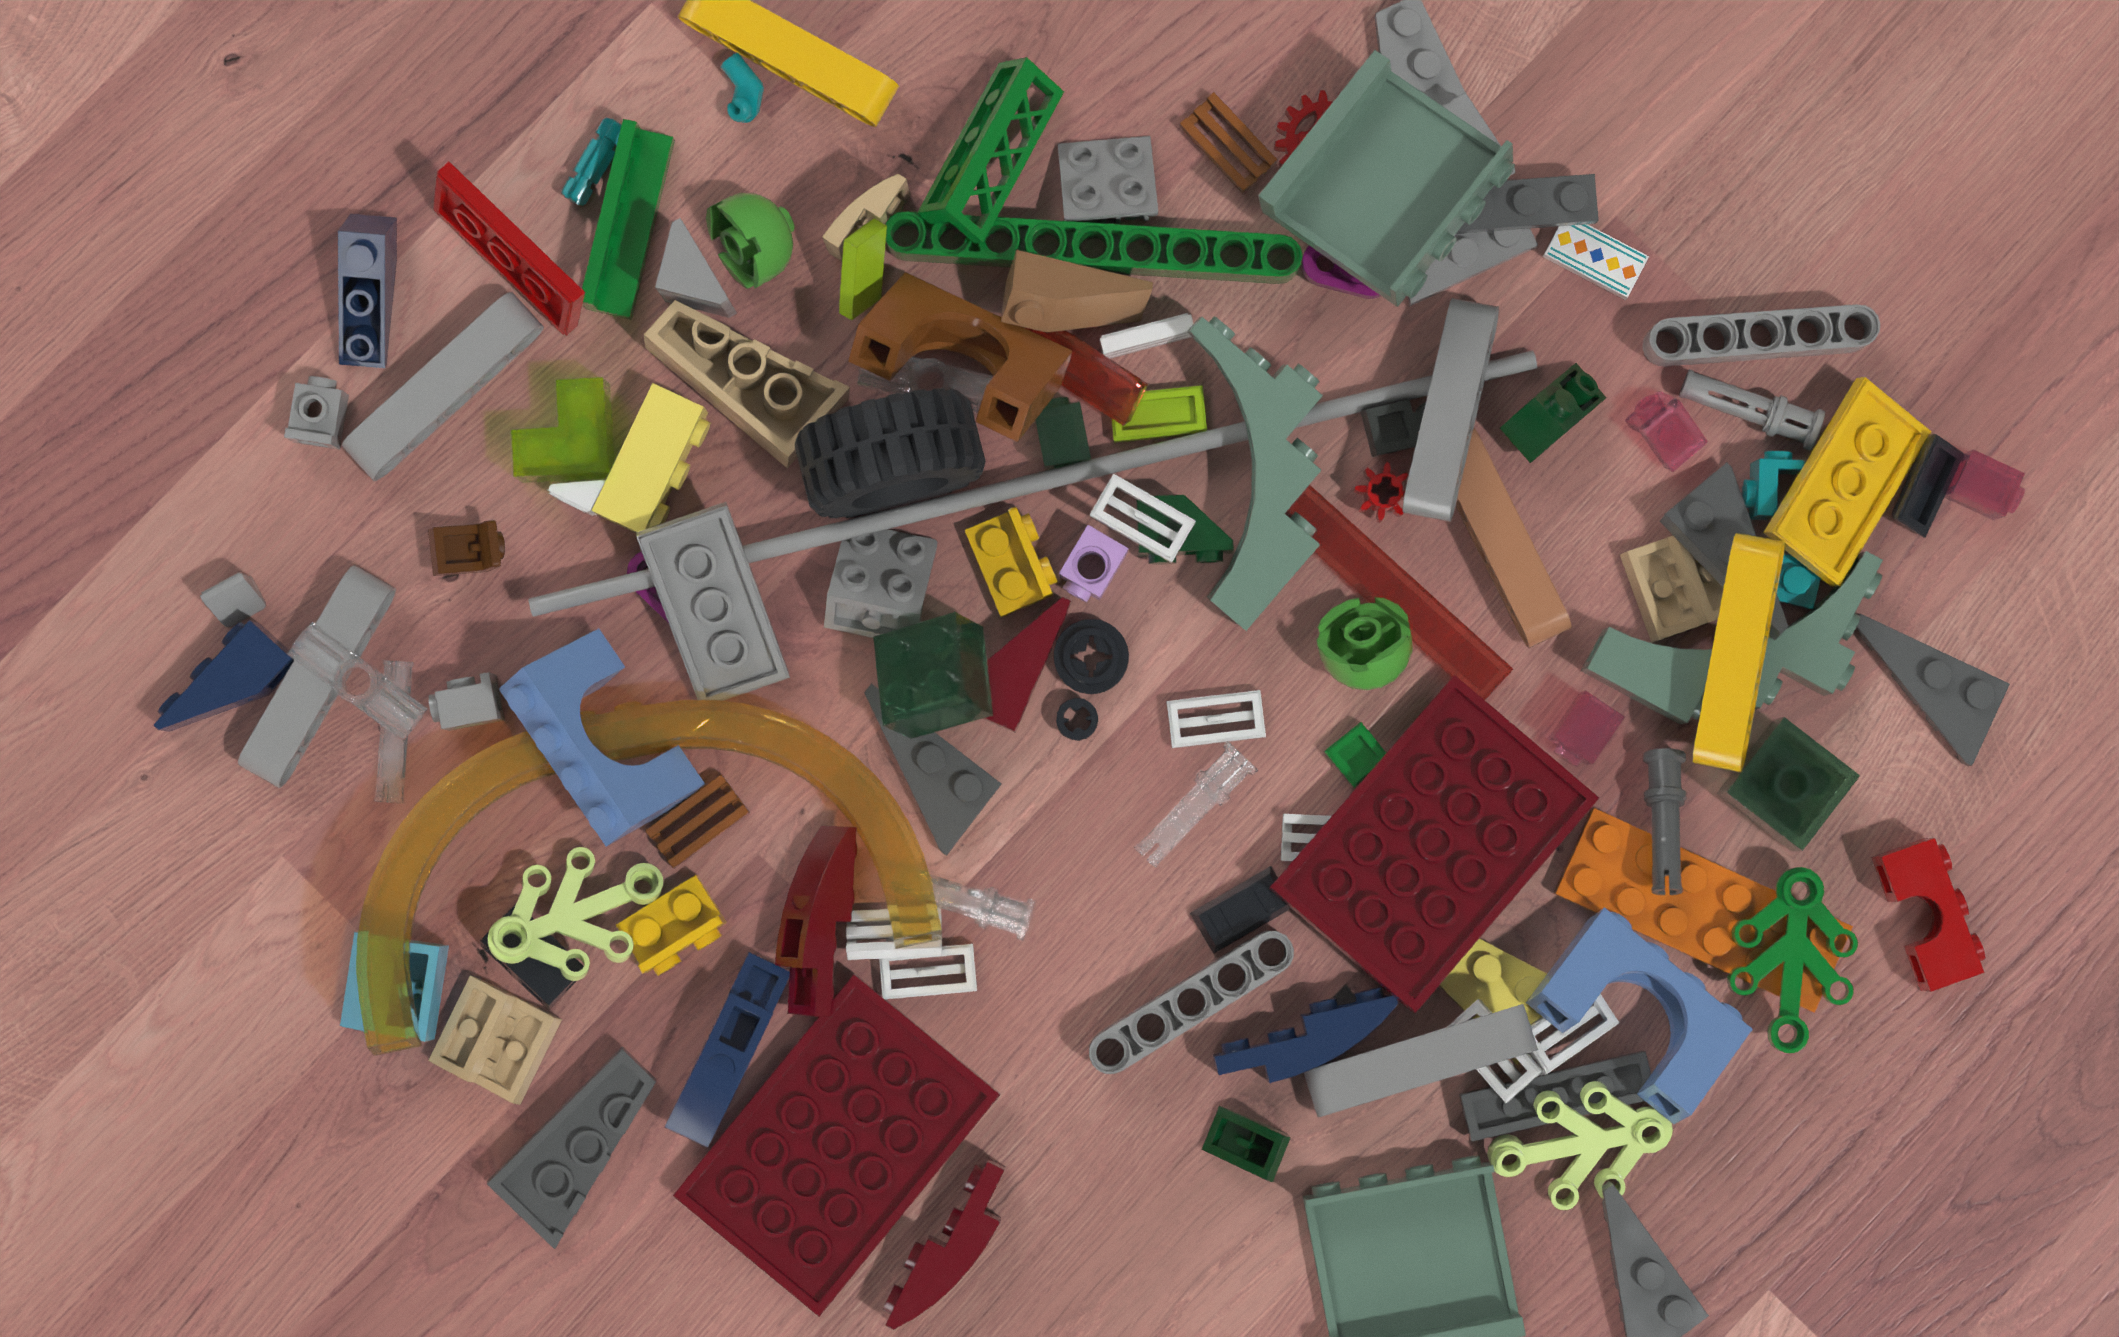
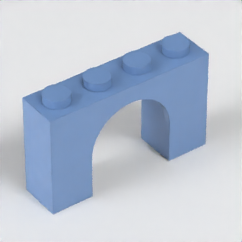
[499,628,705,847]
[1526,907,1752,1124]

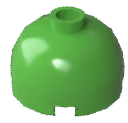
[706,192,795,289]
[1316,597,1413,690]

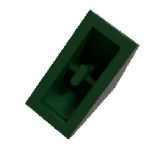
[1201,1106,1290,1183]

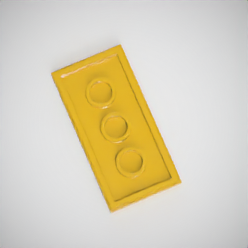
[1763,377,1932,587]

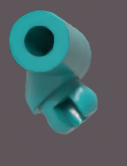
[721,53,764,123]

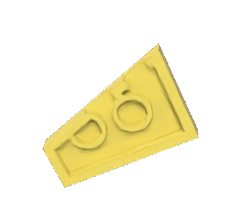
[1439,938,1547,1065]

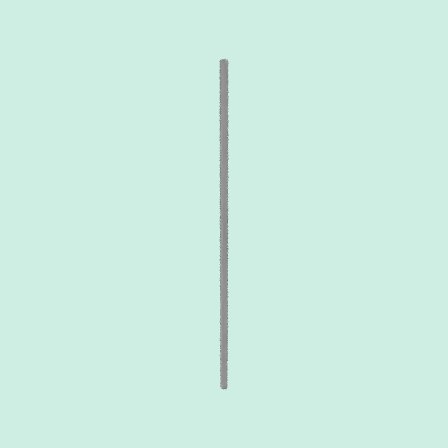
[528,350,1537,617]

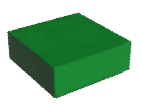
[1323,722,1386,788]

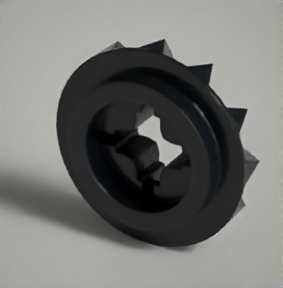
[1054,619,1129,695]

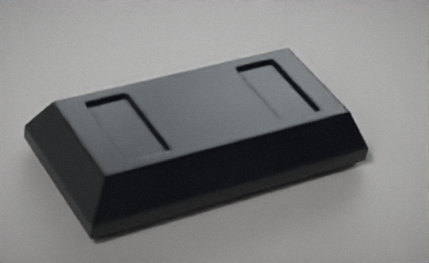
[1891,434,1964,538]
[1190,866,1292,954]

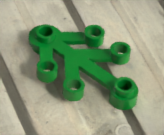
[1727,867,1858,1053]

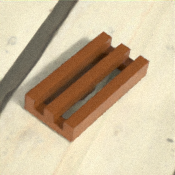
[1179,92,1278,194]
[645,774,750,869]

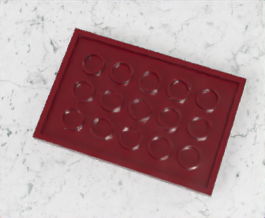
[1269,675,1599,1014]
[673,974,1001,1317]

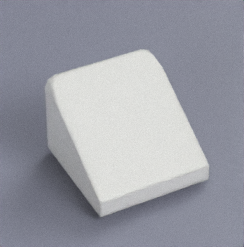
[548,480,606,516]

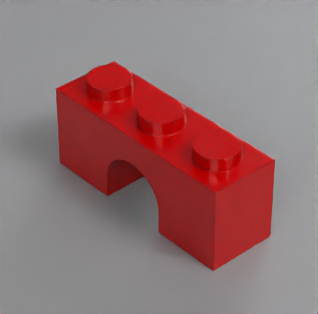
[1871,838,1986,992]

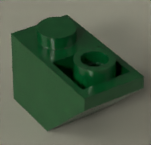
[1500,363,1607,463]
[1136,495,1234,565]

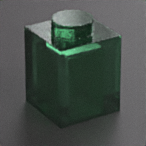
[1035,397,1091,471]

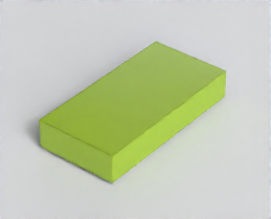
[839,218,887,320]
[1109,385,1207,443]

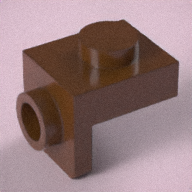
[428,520,505,576]

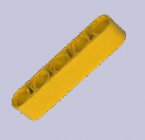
[677,0,899,127]
[1693,533,1785,772]

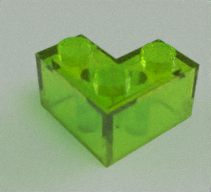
[511,377,614,483]

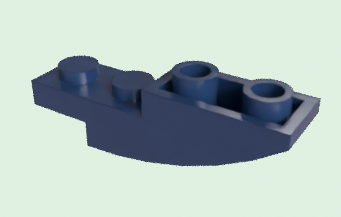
[664,952,790,1148]
[1213,987,1398,1083]

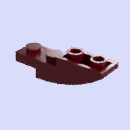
[775,826,857,1017]
[882,1158,1006,1330]

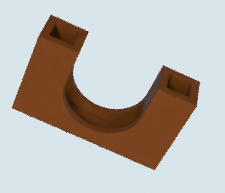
[848,272,1073,442]

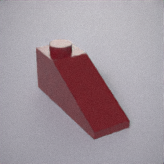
[958,597,1071,733]

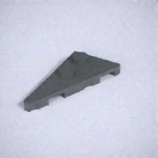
[1660,462,1788,641]
[1856,613,2010,766]
[864,683,1002,856]
[1602,1181,1709,1337]

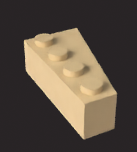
[644,300,850,468]

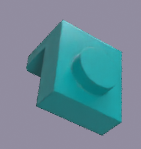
[1742,451,1806,520]

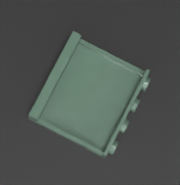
[1258,50,1515,307]
[1303,1155,1526,1337]

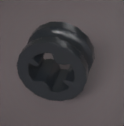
[1056,698,1098,741]

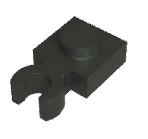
[1361,399,1426,457]

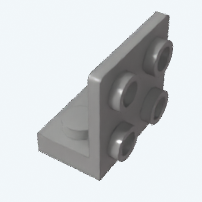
[824,529,938,647]

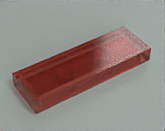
[1023,327,1148,426]

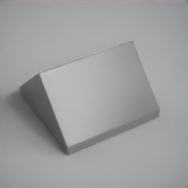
[655,218,737,318]

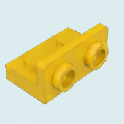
[965,506,1057,618]
[616,875,727,976]

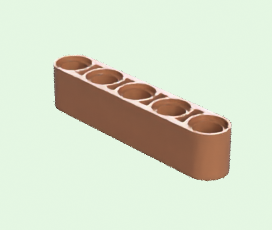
[1456,428,1572,648]

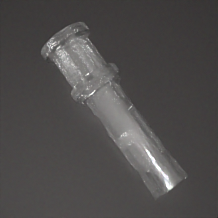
[1134,741,1259,868]
[890,864,1036,941]

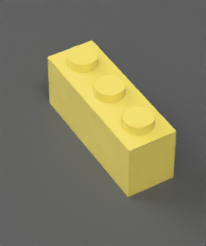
[591,383,711,533]

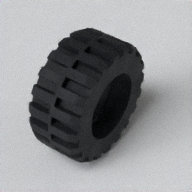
[795,388,986,519]

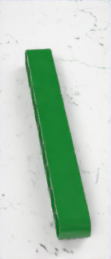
[885,211,1302,284]

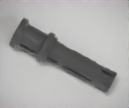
[1643,748,1687,896]

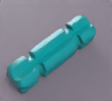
[562,117,621,206]

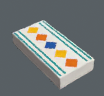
[1543,224,1649,300]

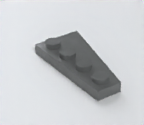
[487,1046,656,1249]

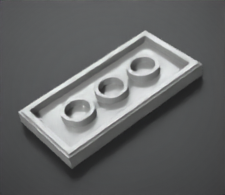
[636,502,790,708]

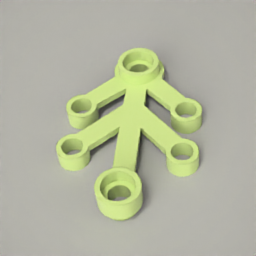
[488,847,663,981]
[1487,1081,1673,1210]

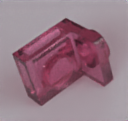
[1625,391,1708,472]

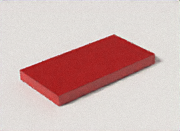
[433,161,585,336]

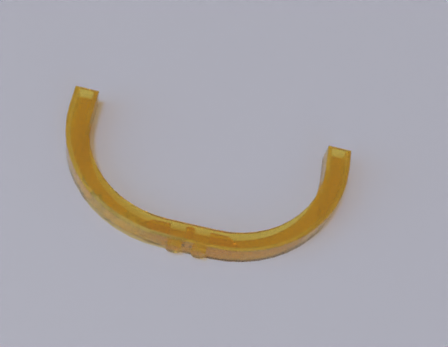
[356,700,942,1056]

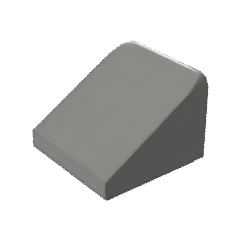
[200,573,266,627]

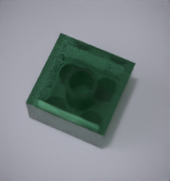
[873,612,993,739]
[1717,717,1861,851]

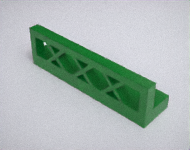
[917,57,1065,244]
[582,119,675,320]

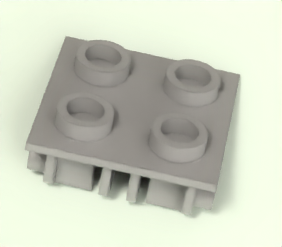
[1058,136,1158,224]

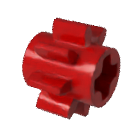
[1353,462,1408,523]

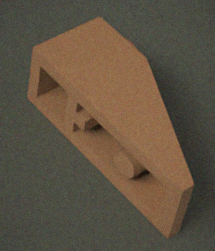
[1001,250,1153,332]

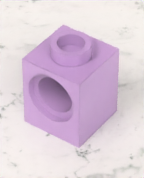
[1059,525,1129,602]

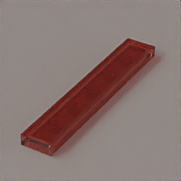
[1285,484,1513,700]

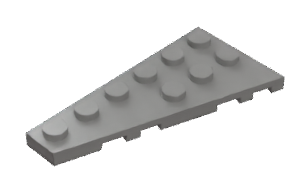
[1374,0,1538,307]

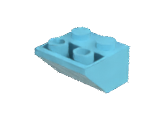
[340,932,449,1042]

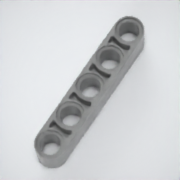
[342,292,544,481]
[1403,298,1499,522]
[1642,304,1880,367]
[238,565,396,788]
[1089,930,1294,1074]
[1304,1004,1538,1118]

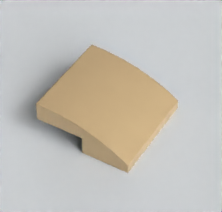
[822,174,911,262]
[1620,535,1724,643]
[428,975,562,1105]

